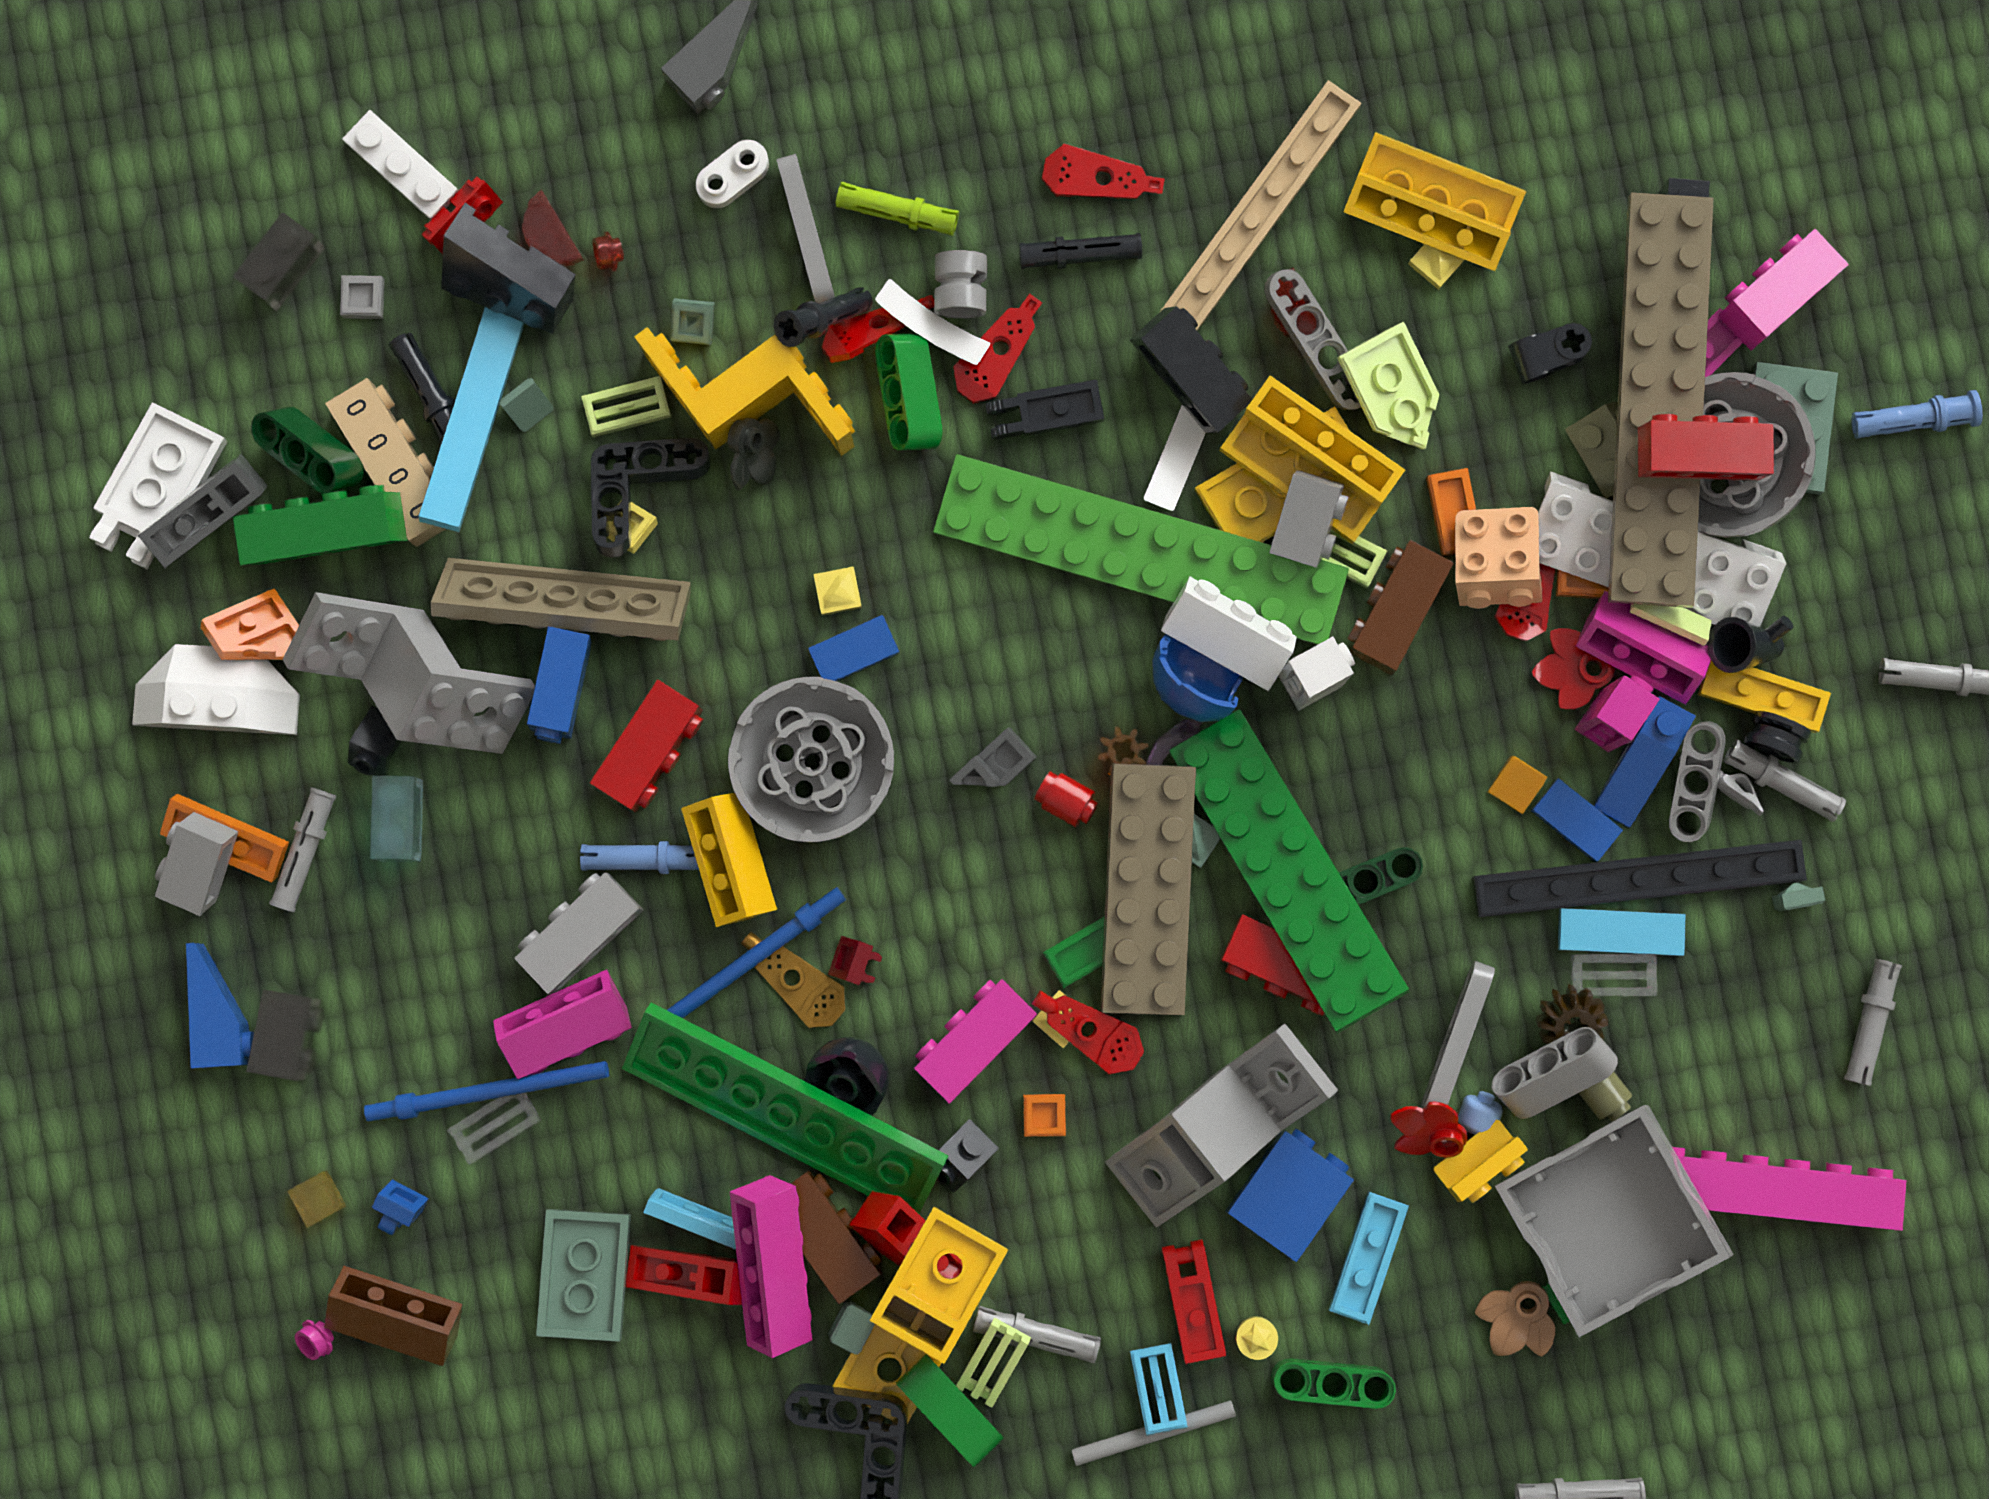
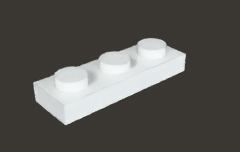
[342,110,459,220]

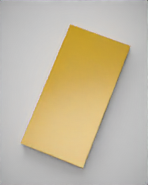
[1194,406,1350,543]

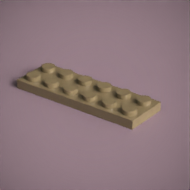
[431,558,691,641]
[1100,763,1196,1015]

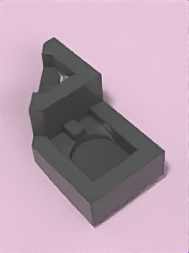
[950,727,1037,787]

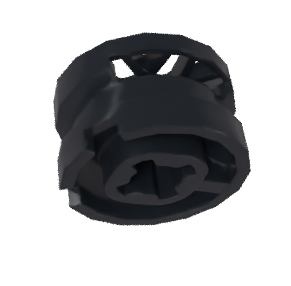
[1744,711,1811,764]

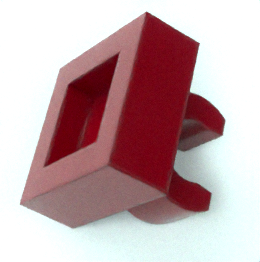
[828,936,882,985]

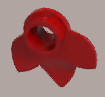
[1531,628,1615,709]
[1390,1101,1467,1158]

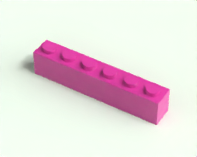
[1672,1147,1907,1231]

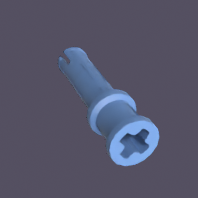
[1851,390,1983,439]

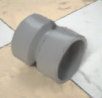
[934,250,987,319]

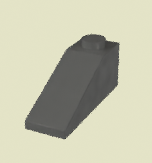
[661,0,758,114]
[138,454,267,568]

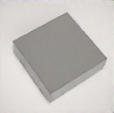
[340,275,385,319]

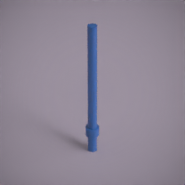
[667,887,846,1018]
[364,1061,609,1122]

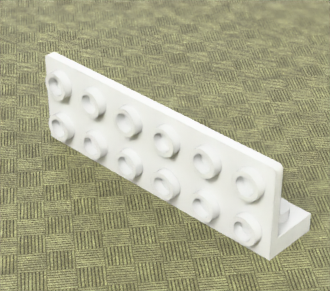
[1538,471,1786,627]

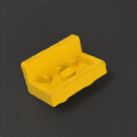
[1433,1120,1528,1203]

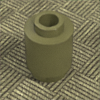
[1579,1072,1632,1122]

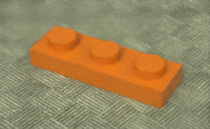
[160,794,289,883]

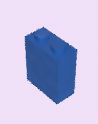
[527,626,592,744]
[1225,1128,1354,1262]

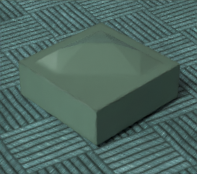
[670,298,715,345]
[1192,814,1220,868]
[1772,883,1825,912]

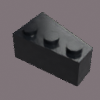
[441,203,576,334]

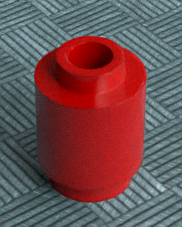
[1034,771,1099,827]

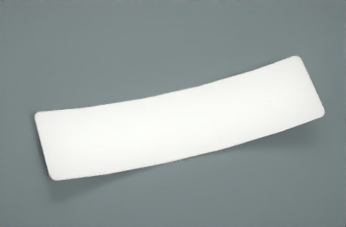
[875,279,990,365]
[1144,405,1205,511]

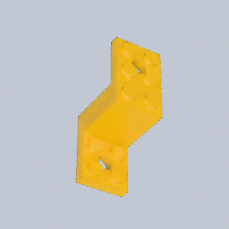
[634,327,855,456]
[833,1207,1008,1424]

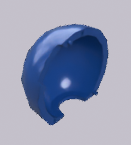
[1152,634,1243,722]

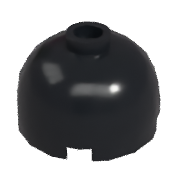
[803,1037,889,1116]

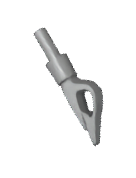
[1678,755,1763,816]

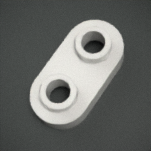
[696,140,769,208]

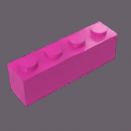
[730,1175,812,1358]

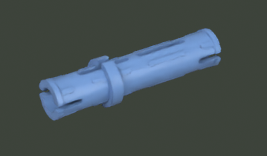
[580,841,699,874]

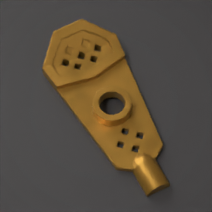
[741,931,845,1028]

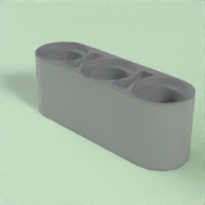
[1669,721,1725,842]
[1492,1027,1618,1119]

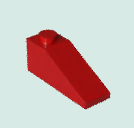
[849,1191,963,1278]
[626,1245,742,1305]

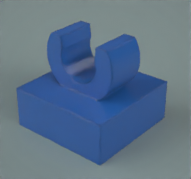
[372,1179,429,1235]

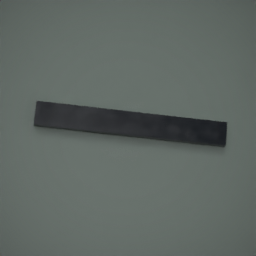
[1472,840,1807,918]

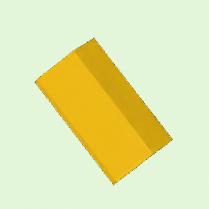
[1343,132,1526,271]
[1219,376,1405,544]

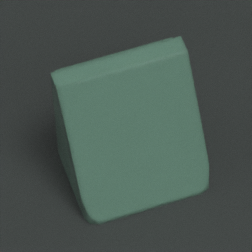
[499,378,554,432]
[828,1299,875,1355]

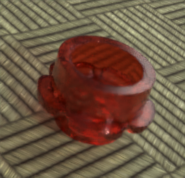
[592,231,624,271]

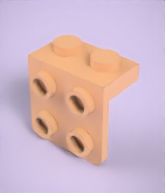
[1455,507,1542,609]

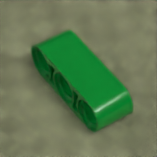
[875,334,943,451]
[896,1354,1004,1467]
[1271,1358,1396,1409]

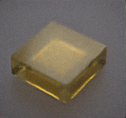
[288,1170,347,1228]

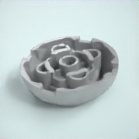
[1698,372,1816,538]
[728,677,894,843]

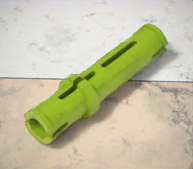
[836,182,959,236]

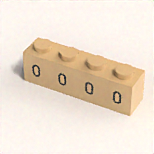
[325,378,446,547]

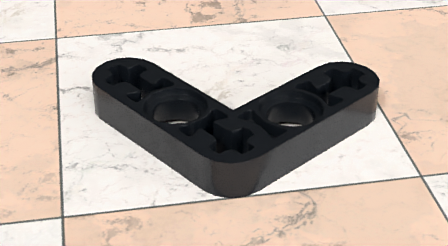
[591,438,711,558]
[785,1383,908,1499]

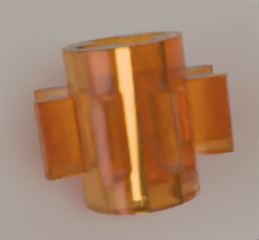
[1098,726,1148,775]

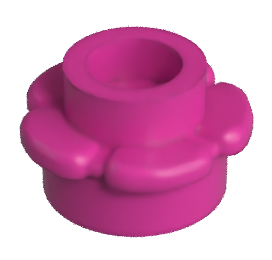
[295,1320,334,1360]

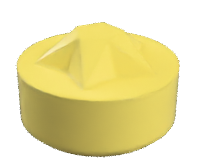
[1235,1316,1278,1360]

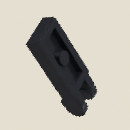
[986,380,1104,439]

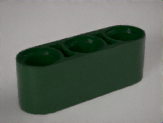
[251,407,364,493]
[1339,847,1423,905]

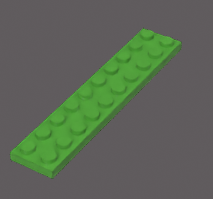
[933,454,1349,645]

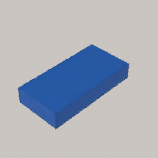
[808,615,900,681]
[1531,778,1623,863]

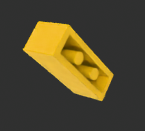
[681,793,777,927]

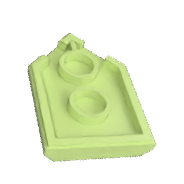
[1337,322,1439,449]

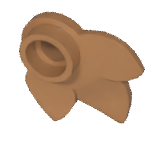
[1475,1281,1555,1356]

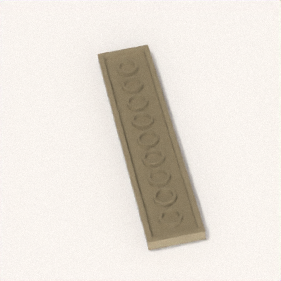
[1608,193,1714,608]

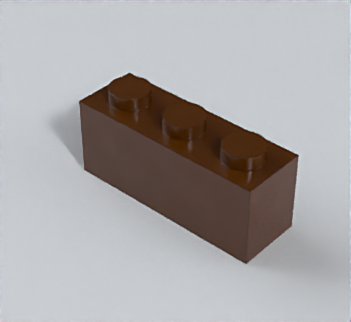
[1347,540,1454,676]
[791,1170,883,1304]
[324,1266,463,1366]

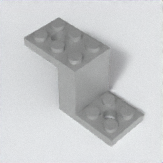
[283,592,535,754]
[1105,1024,1338,1228]

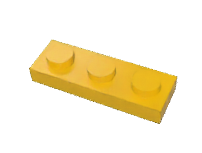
[1697,660,1831,733]

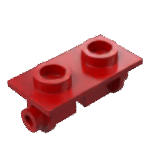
[421,176,503,255]

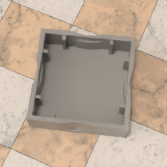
[1495,1105,1734,1337]

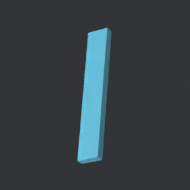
[419,307,525,532]

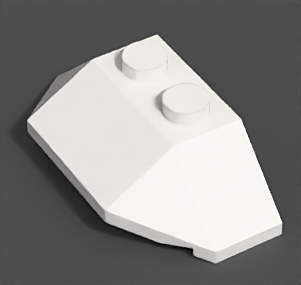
[132,644,300,735]

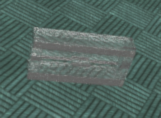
[1571,954,1657,996]
[447,1093,542,1165]

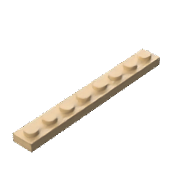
[1159,80,1361,331]

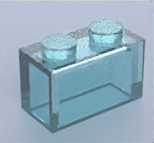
[370,776,423,862]

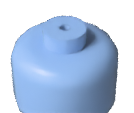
[1458,1091,1503,1135]

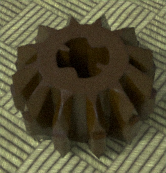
[1536,984,1608,1044]

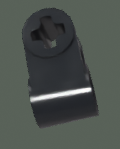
[1508,323,1592,385]

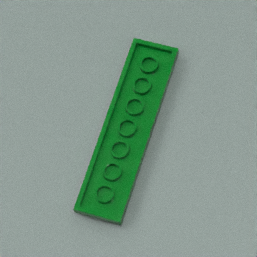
[1169,709,1410,1034]
[622,1002,949,1214]

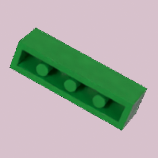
[233,485,407,565]

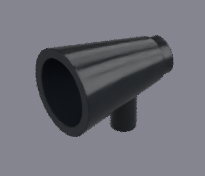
[1708,616,1794,673]

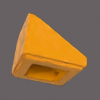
[1487,756,1548,814]

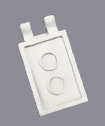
[89,402,227,569]

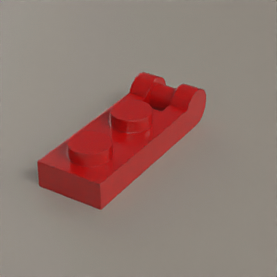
[1161,1239,1226,1364]

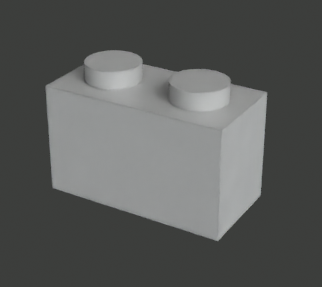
[1269,470,1348,568]
[155,812,239,916]

